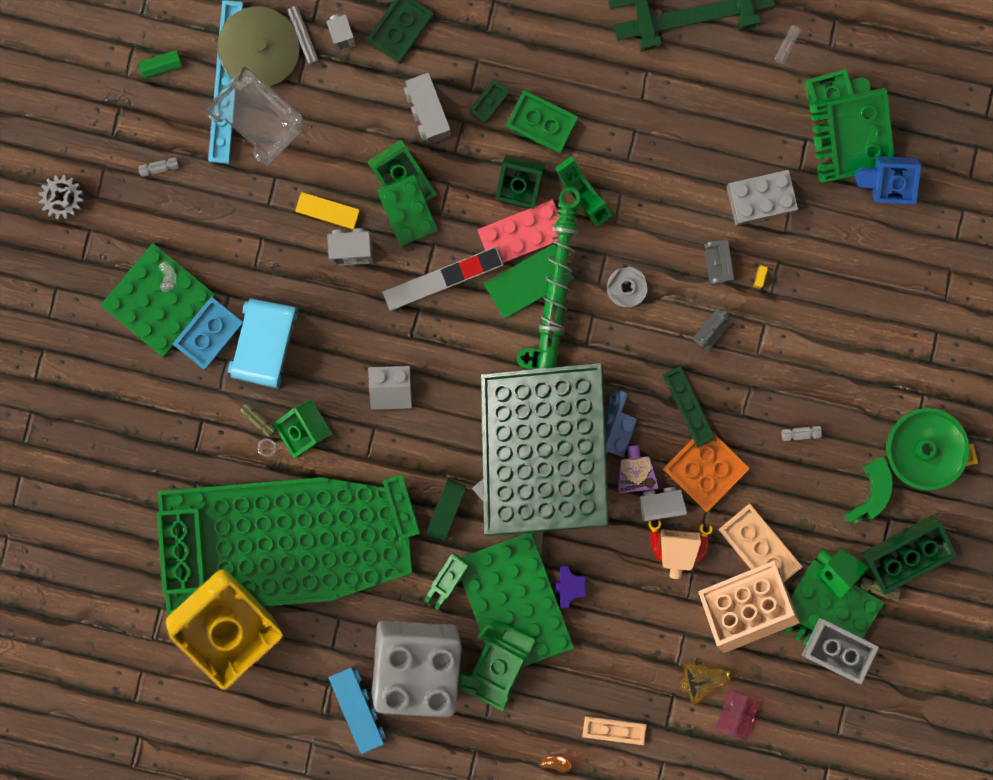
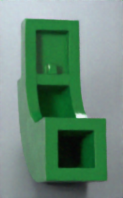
[555,156,613,227]
[843,456,892,524]

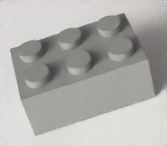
[403,72,451,145]
[726,170,798,226]
[327,228,374,266]
[801,618,879,685]

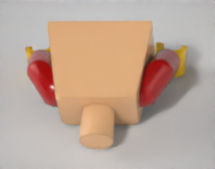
[649,519,712,579]

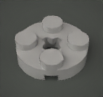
[607,267,647,308]

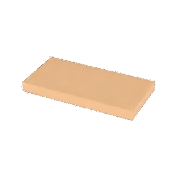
[718,504,802,582]

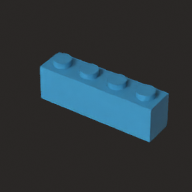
[328,666,386,754]

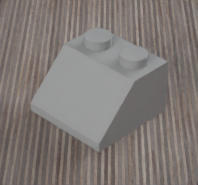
[368,366,412,410]
[639,487,687,521]

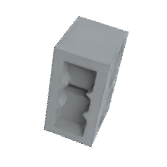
[326,14,356,52]

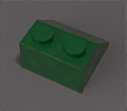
[495,154,546,209]

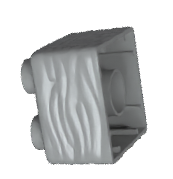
[372,621,461,717]

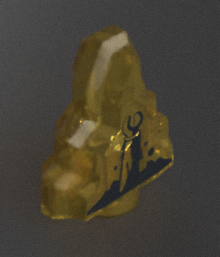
[679,663,731,704]

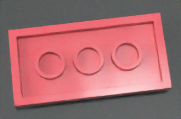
[477,199,559,264]

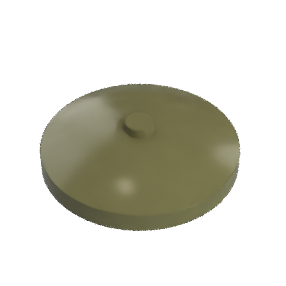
[217,6,299,89]

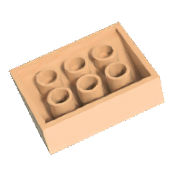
[698,561,800,653]

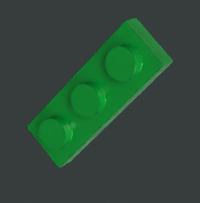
[382,474,420,540]

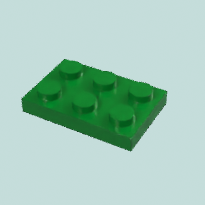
[505,90,578,154]
[376,174,438,246]

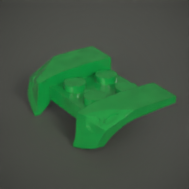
[458,622,537,711]

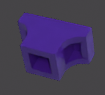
[556,566,585,608]

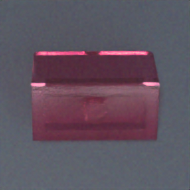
[716,691,759,740]

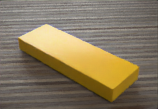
[295,192,360,230]

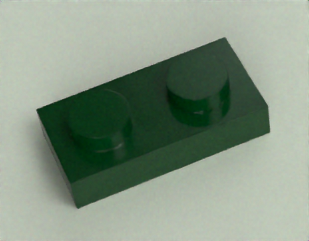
[469,79,510,124]

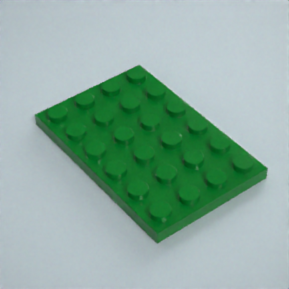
[461,533,574,667]

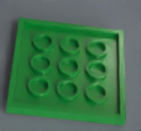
[100,243,216,358]

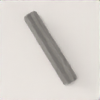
[288,6,318,64]

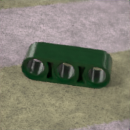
[426,479,467,541]

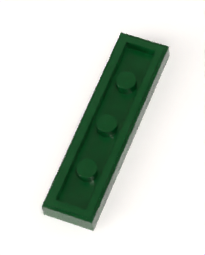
[662,366,716,448]

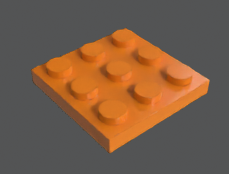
[662,433,750,512]

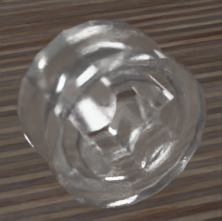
[257,438,276,458]

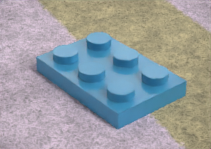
[173,297,243,370]

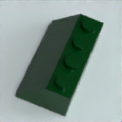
[860,515,957,595]

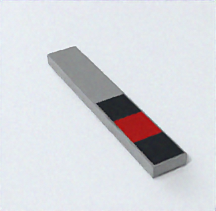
[383,246,504,311]

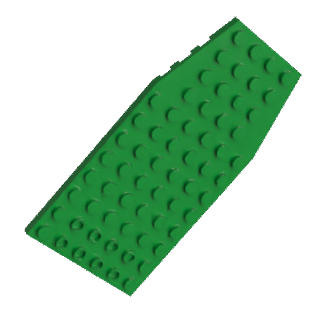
[157,478,412,615]

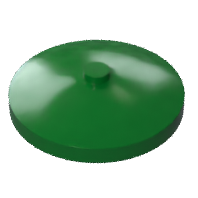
[886,408,969,491]

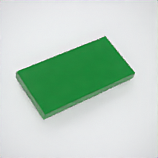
[484,244,574,319]

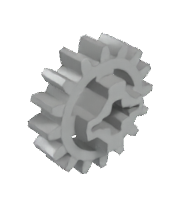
[38,175,84,220]

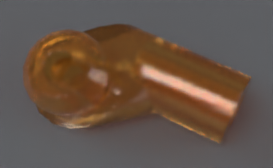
[540,756,571,773]

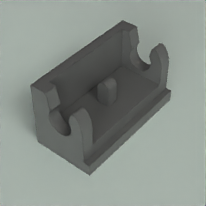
[704,239,734,285]

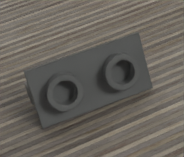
[692,308,733,352]

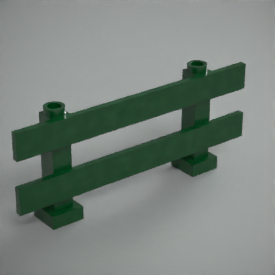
[608,0,775,52]

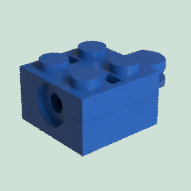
[854,156,921,205]

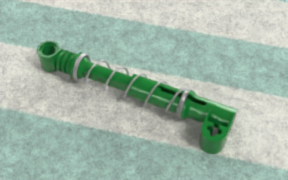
[517,187,580,370]

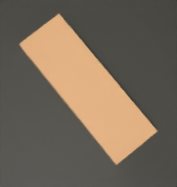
[582,716,647,745]

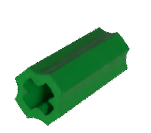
[138,50,183,80]

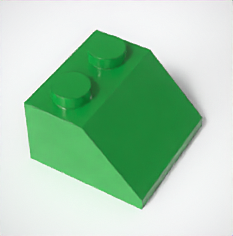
[273,399,333,458]

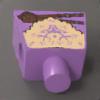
[618,445,658,493]

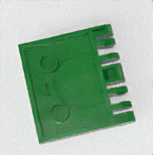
[809,88,894,182]
[784,559,884,646]

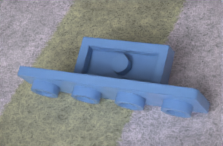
[605,390,637,457]

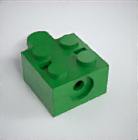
[804,69,871,123]

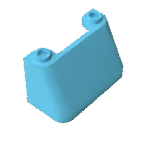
[228,298,299,389]

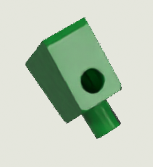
[816,549,869,599]

